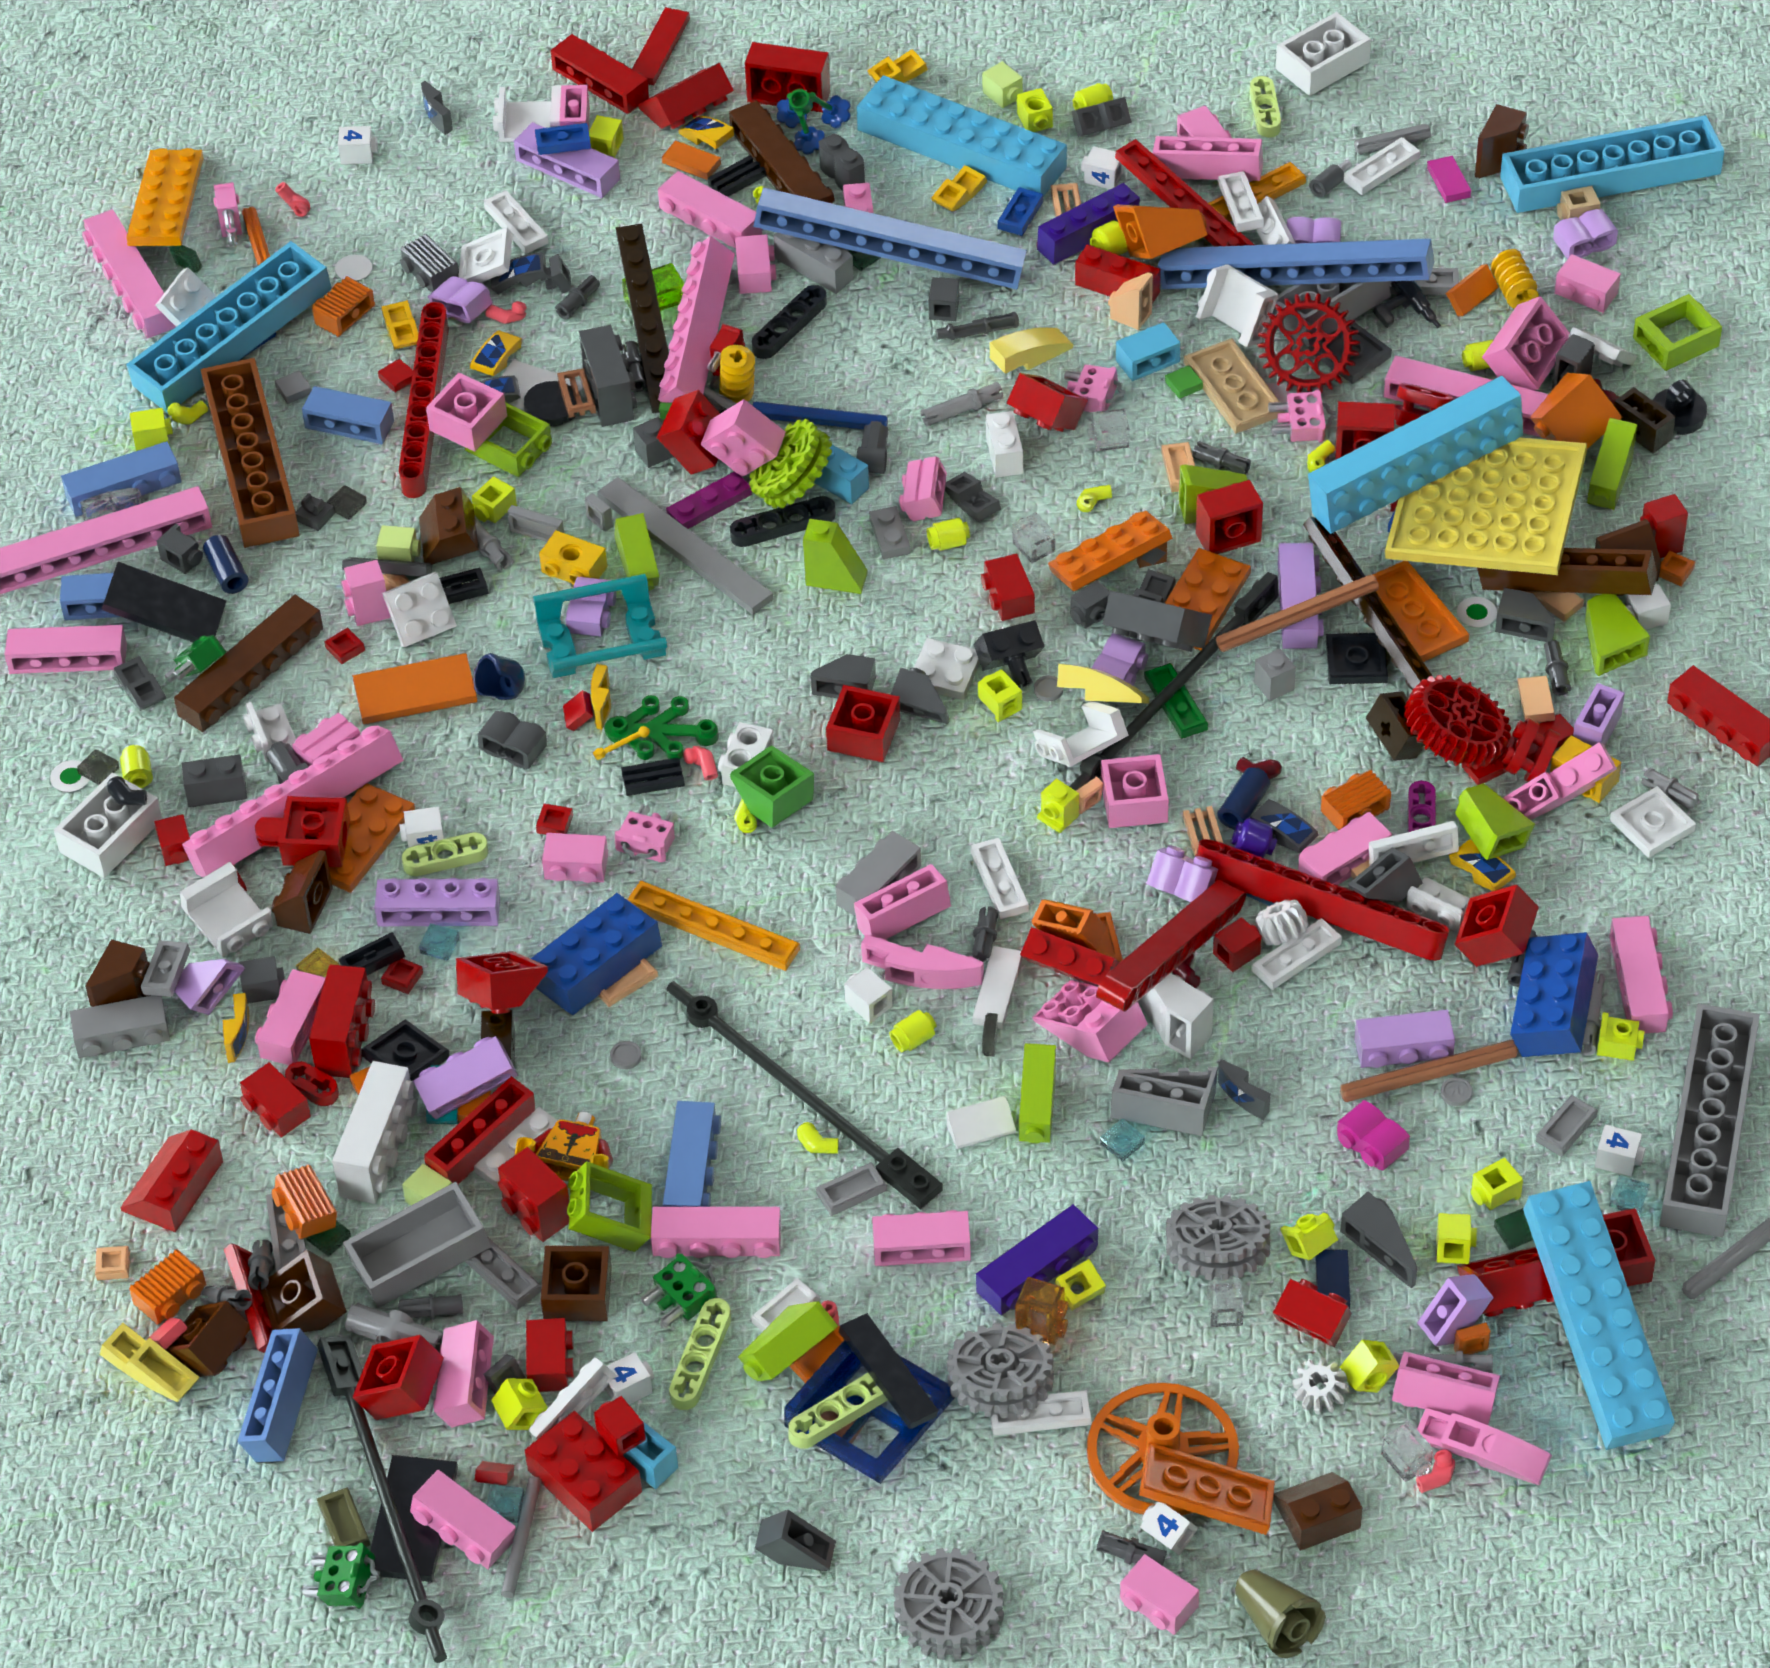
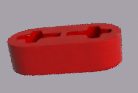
[285,1061,339,1106]

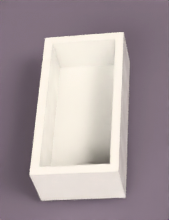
[332,1061,417,1204]

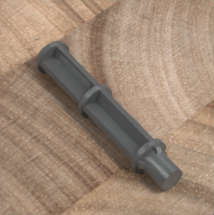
[935,312,1019,340]

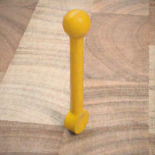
[593,726,650,760]

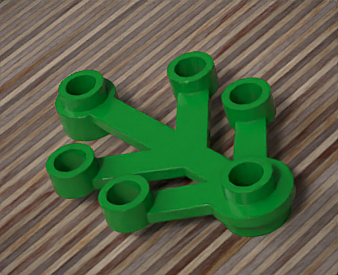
[604,695,719,760]

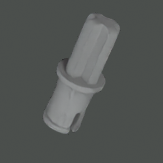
[1641,768,1699,809]

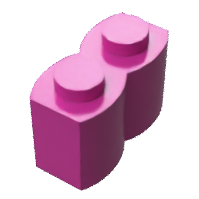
[1337,1100,1410,1171]

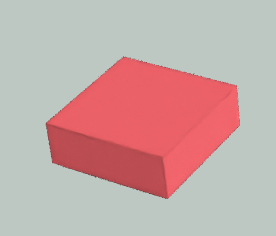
[150,1317,188,1349]

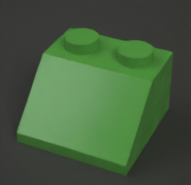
[730,745,814,828]

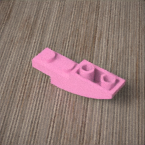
[1503,742,1617,820]
[861,934,984,989]
[1414,1408,1552,1486]

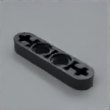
[752,285,827,359]
[730,496,836,547]

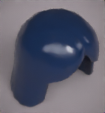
[473,653,525,700]

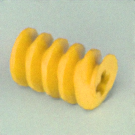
[1490,249,1539,309]
[719,345,755,403]

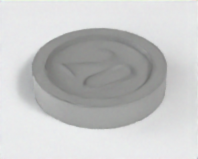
[1034,676,1063,701]
[610,1041,641,1069]
[1441,1077,1472,1106]

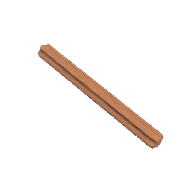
[1216,575,1379,652]
[1340,1040,1518,1102]

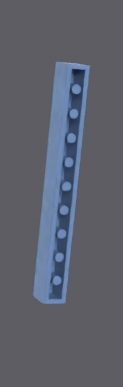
[753,187,1027,290]
[1157,239,1435,289]

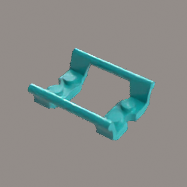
[533,574,667,678]

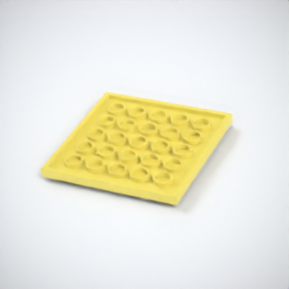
[1385,437,1587,575]

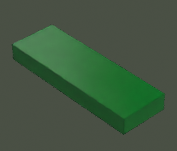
[1144,663,1208,739]

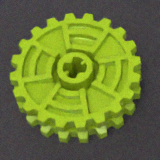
[749,419,832,509]

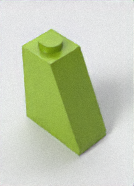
[1587,418,1637,510]
[1179,464,1247,524]
[614,513,659,591]
[803,519,868,594]
[1585,594,1650,676]
[1455,783,1535,860]
[1019,1043,1056,1143]
[738,1301,838,1381]

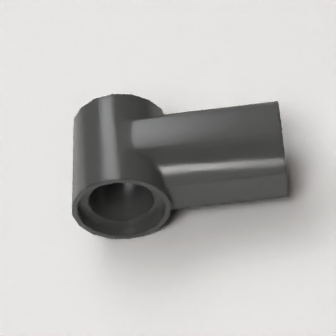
[856,421,888,474]
[266,741,308,784]

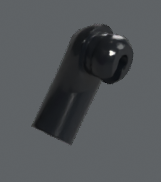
[107,776,147,805]

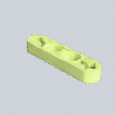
[669,1298,731,1410]
[788,1373,888,1449]

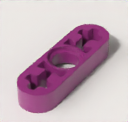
[1408,780,1436,832]

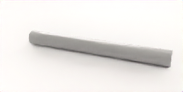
[501,1476,542,1598]

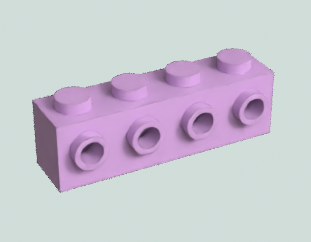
[374,878,500,926]

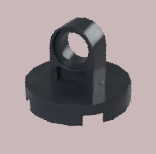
[1653,379,1707,435]

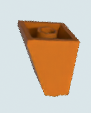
[1113,204,1207,259]
[1530,373,1622,449]

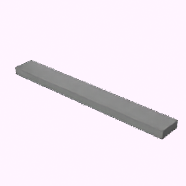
[597,477,773,615]

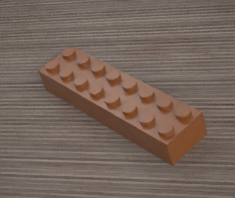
[200,358,300,548]

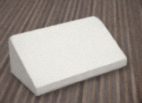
[946,1096,1016,1149]

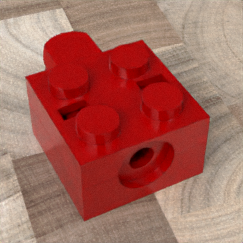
[255,796,351,867]

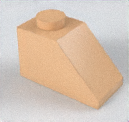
[1108,273,1153,330]

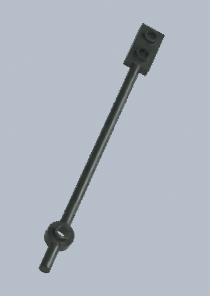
[1069,572,1279,791]
[666,981,943,1209]
[317,1335,447,1663]

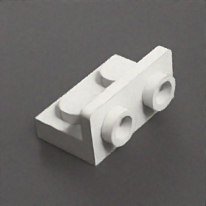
[243,702,296,762]
[1406,877,1470,933]

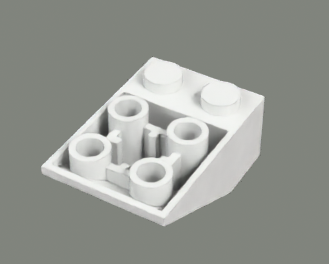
[1139,973,1214,1060]

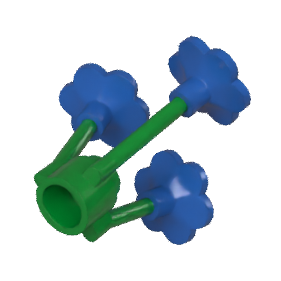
[776,89,851,155]

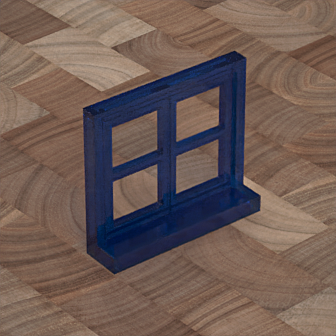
[784,1340,955,1484]

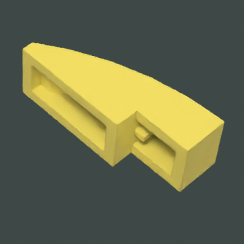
[989,327,1073,374]
[1057,664,1149,704]
[99,1322,199,1402]

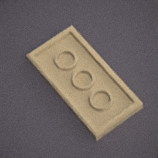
[1183,338,1285,434]

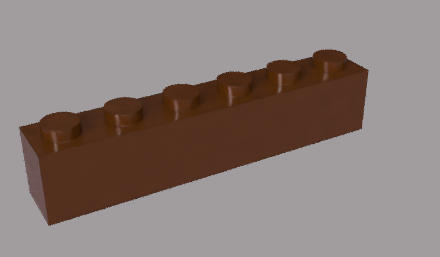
[729,100,835,204]
[1477,548,1657,595]
[174,594,323,732]

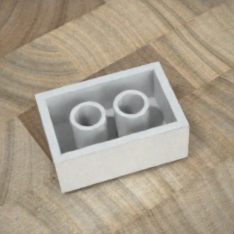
[1276,12,1371,96]
[54,772,162,878]

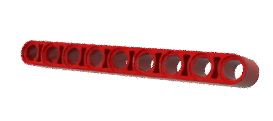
[399,302,449,498]
[1196,839,1450,961]
[1096,880,1246,1012]

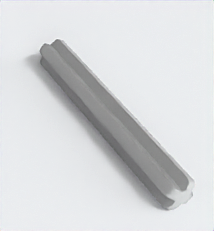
[1682,1218,1770,1299]

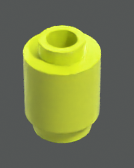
[1072,83,1113,110]
[1461,340,1493,372]
[926,517,970,551]
[120,745,153,788]
[889,1010,937,1053]

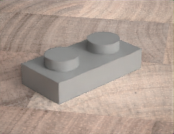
[869,506,910,559]
[141,940,190,997]

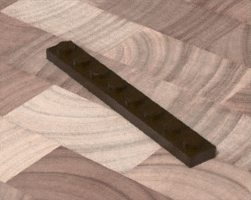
[615,224,669,413]
[1303,517,1432,690]

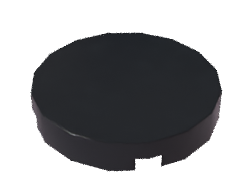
[524,381,578,426]

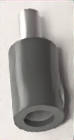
[1309,160,1352,197]

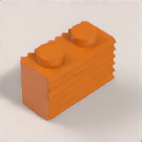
[312,276,375,337]
[1321,770,1391,830]
[1032,899,1106,951]
[272,1164,337,1239]
[129,1249,206,1325]

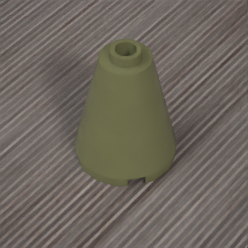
[1235,1569,1326,1658]

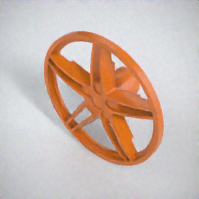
[1087,1383,1239,1516]

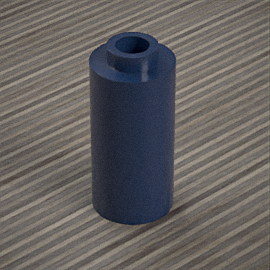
[203,535,249,594]
[1217,768,1271,830]

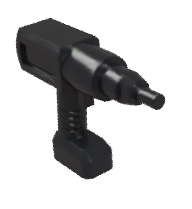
[1373,281,1441,329]

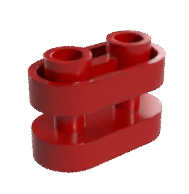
[1394,383,1453,426]
[1501,718,1560,782]

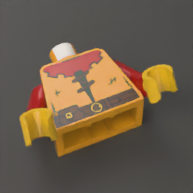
[514,1112,613,1181]

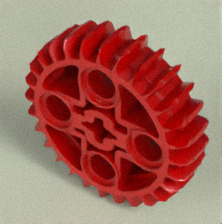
[1257,293,1360,394]
[1404,675,1512,769]

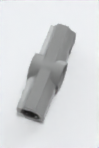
[345,1303,443,1353]

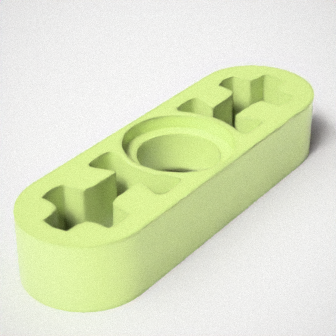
[1250,76,1281,138]
[402,832,488,876]

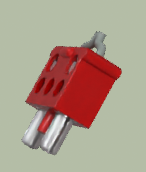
[707,324,746,390]

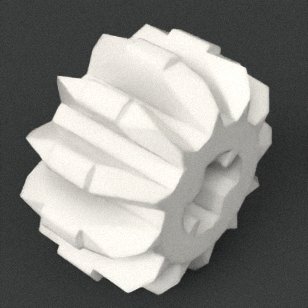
[1255,899,1309,946]
[1292,1357,1349,1415]

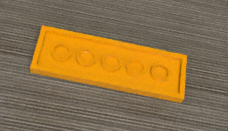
[126,148,204,246]

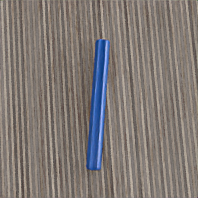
[752,401,888,430]

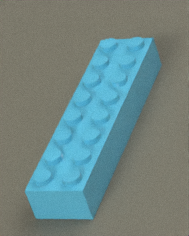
[857,75,1067,197]
[1500,115,1724,213]
[126,241,332,413]
[1308,376,1523,534]
[1523,1181,1675,1450]

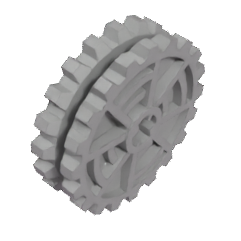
[1166,1195,1270,1280]
[947,1323,1054,1418]
[894,1548,1004,1660]

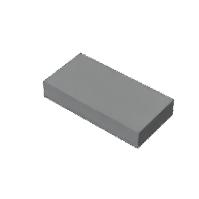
[507,505,564,542]
[1536,1094,1598,1157]
[816,1162,887,1216]

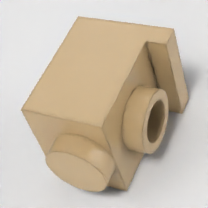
[1557,186,1601,219]

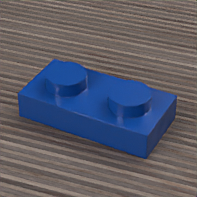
[535,123,591,155]
[998,187,1043,236]

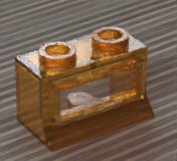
[1015,1277,1069,1345]

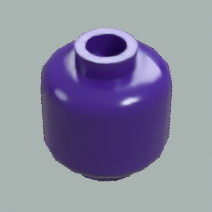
[1230,818,1277,858]

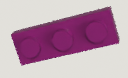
[666,472,752,529]

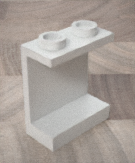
[493,85,561,142]
[1196,264,1279,347]
[1033,701,1129,767]
[180,862,273,957]

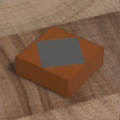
[1136,542,1167,568]

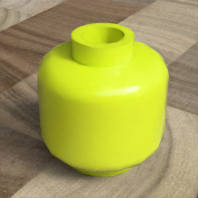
[1090,220,1128,255]

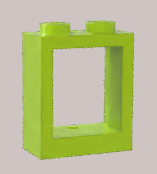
[1633,294,1722,371]
[465,402,552,477]
[567,1161,652,1252]

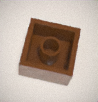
[540,1246,612,1321]

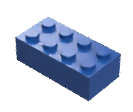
[531,893,662,1016]
[1510,932,1598,1057]

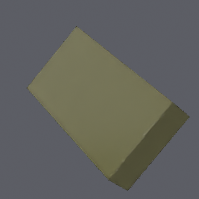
[316,1487,370,1547]

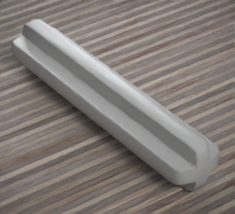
[1354,124,1431,154]

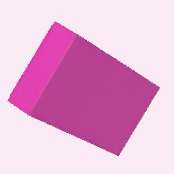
[1427,156,1471,203]

